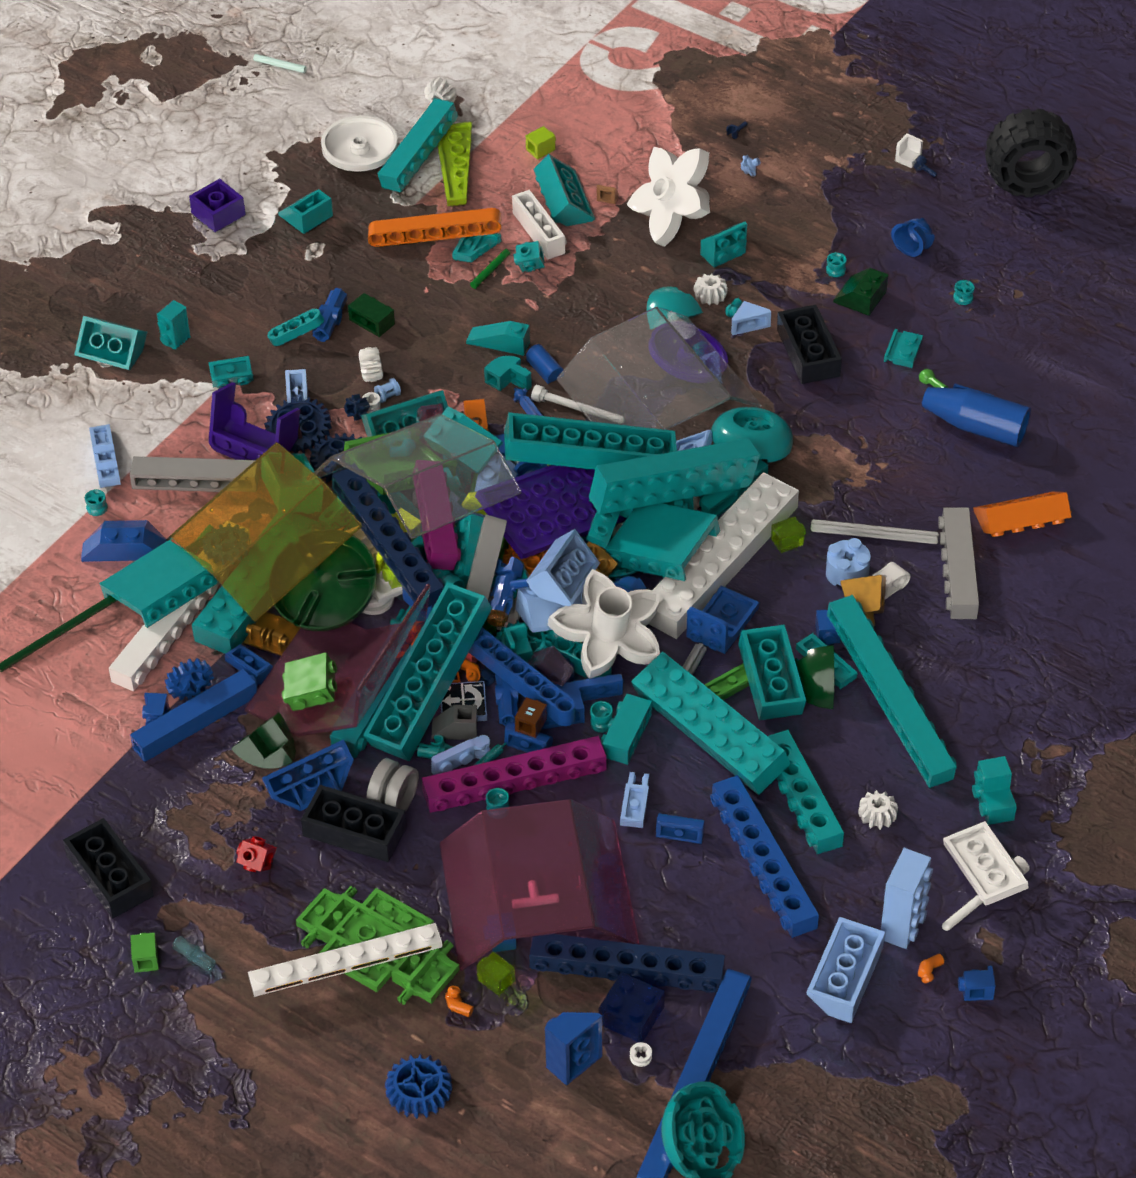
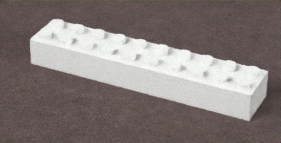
[649,472,799,639]

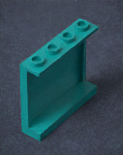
[605,503,720,581]
[99,540,217,628]

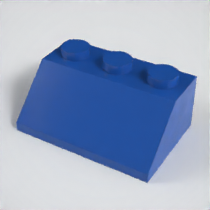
[545,1012,602,1086]

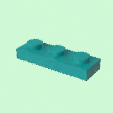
[796,633,858,689]

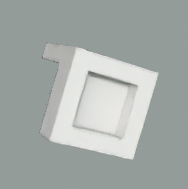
[895,134,923,168]

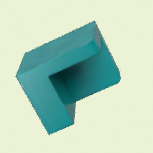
[504,624,533,659]

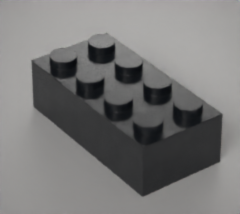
[777,304,842,384]
[301,785,407,862]
[63,818,154,919]

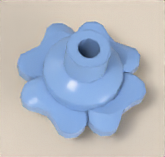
[740,155,761,177]

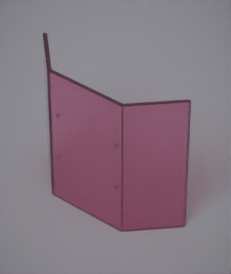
[244,584,430,736]
[440,799,639,971]

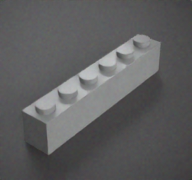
[130,456,260,493]
[938,508,979,619]

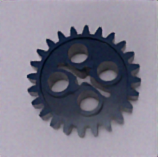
[264,396,332,453]
[310,433,362,483]

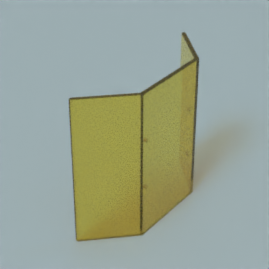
[166,442,362,622]

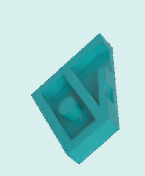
[452,233,502,262]

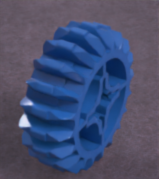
[385,1053,452,1119]

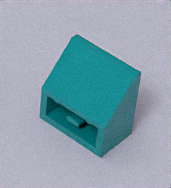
[278,189,333,234]
[700,222,747,268]

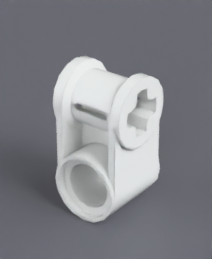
[872,562,911,599]

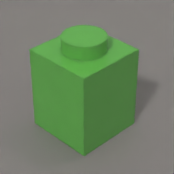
[131,933,159,973]

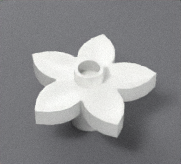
[627,147,710,247]
[548,569,660,679]

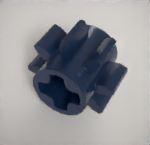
[344,394,370,421]

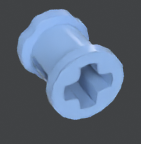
[374,378,401,403]

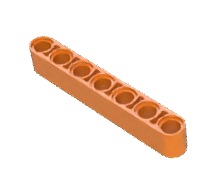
[368,208,501,247]

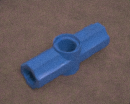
[312,288,347,342]
[495,674,519,727]

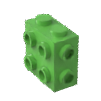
[282,653,337,711]

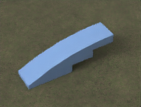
[89,424,121,488]

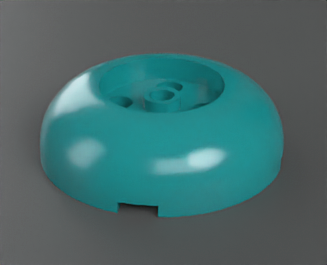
[711,407,793,463]
[661,1081,745,1178]

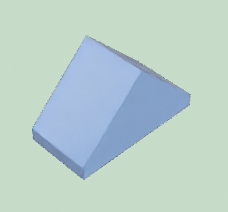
[731,301,771,335]
[285,369,308,403]

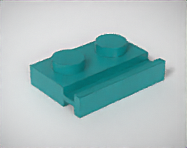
[884,329,923,368]

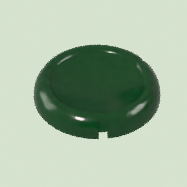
[269,529,377,631]

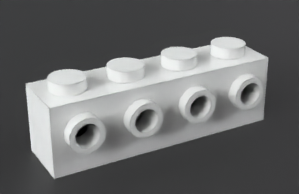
[512,190,567,260]

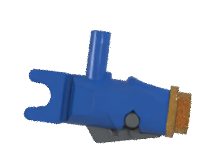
[487,557,529,627]

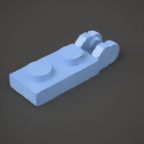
[431,735,490,775]
[620,772,649,828]

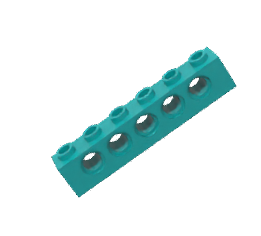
[767,730,844,854]

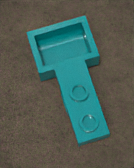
[586,499,633,549]

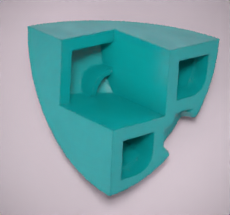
[647,286,703,330]

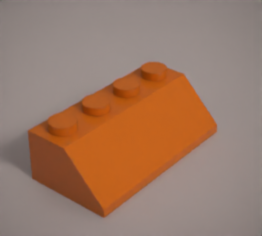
[973,491,1071,537]

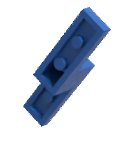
[516,674,623,730]

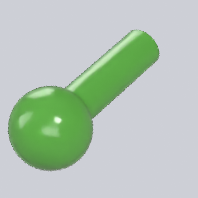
[919,369,949,388]

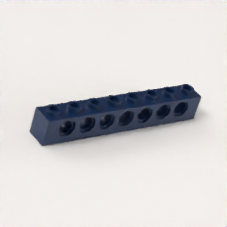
[332,465,445,610]
[529,931,725,993]

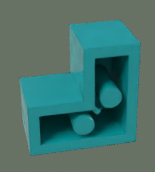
[972,756,1017,825]

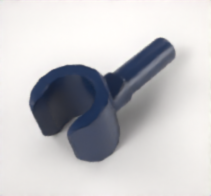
[726,122,748,139]
[914,155,937,177]
[480,668,495,686]

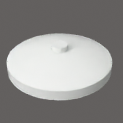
[321,116,398,171]

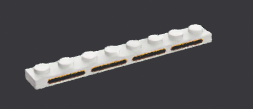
[248,923,442,997]

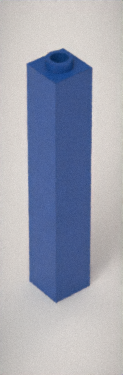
[130,669,258,762]

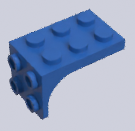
[686,586,759,654]

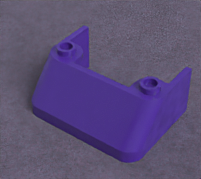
[209,382,300,470]

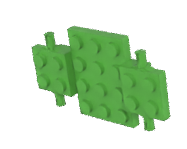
[296,886,459,1005]

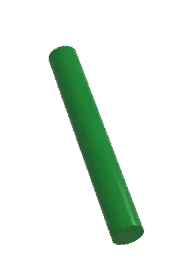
[470,249,510,289]

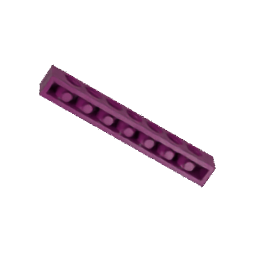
[422,736,606,813]

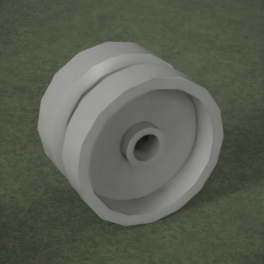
[366,758,419,812]

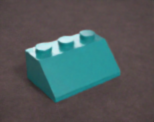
[74,316,147,370]

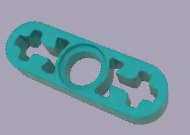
[267,309,324,346]

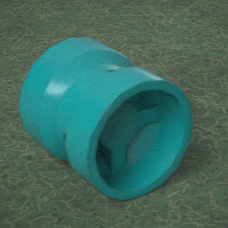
[590,701,613,733]
[486,788,509,820]

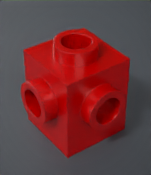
[236,836,277,872]

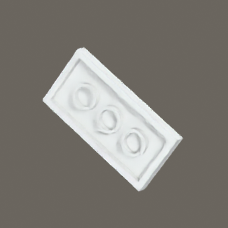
[943,821,1028,906]

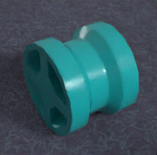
[826,252,847,277]
[953,280,975,305]
[84,489,108,516]

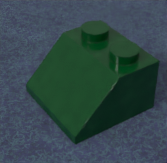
[833,268,888,316]

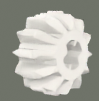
[424,77,457,104]
[694,273,728,306]
[359,347,383,382]
[858,790,898,830]

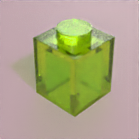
[771,516,806,553]
[477,952,515,996]

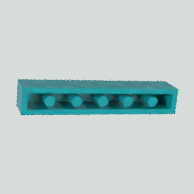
[377,98,458,192]

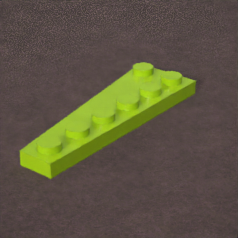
[437,122,472,206]

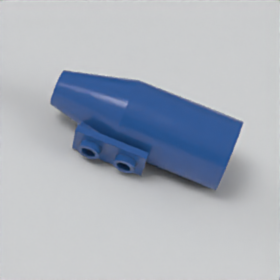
[922,384,1031,447]

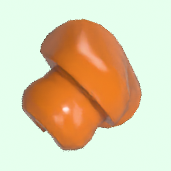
[460,659,481,682]
[918,953,944,984]
[445,986,474,1018]

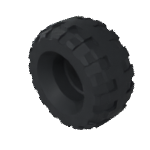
[985,108,1077,197]

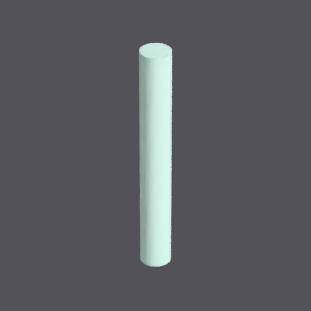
[254,54,307,73]

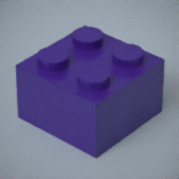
[189,178,246,232]

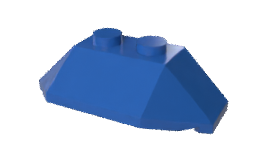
[81,520,168,562]
[262,739,354,811]

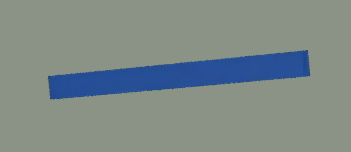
[402,586,575,726]
[636,968,752,1178]

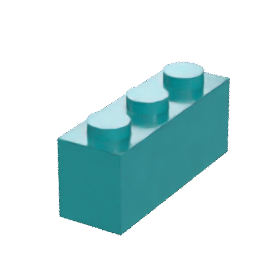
[601,694,652,765]

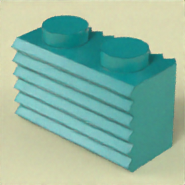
[157,300,190,349]

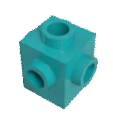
[513,241,545,272]

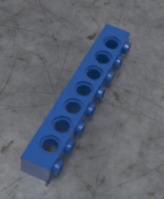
[710,775,819,938]

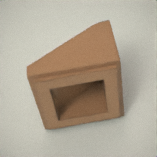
[597,184,619,204]

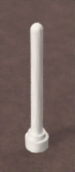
[531,384,626,424]
[942,856,1030,931]

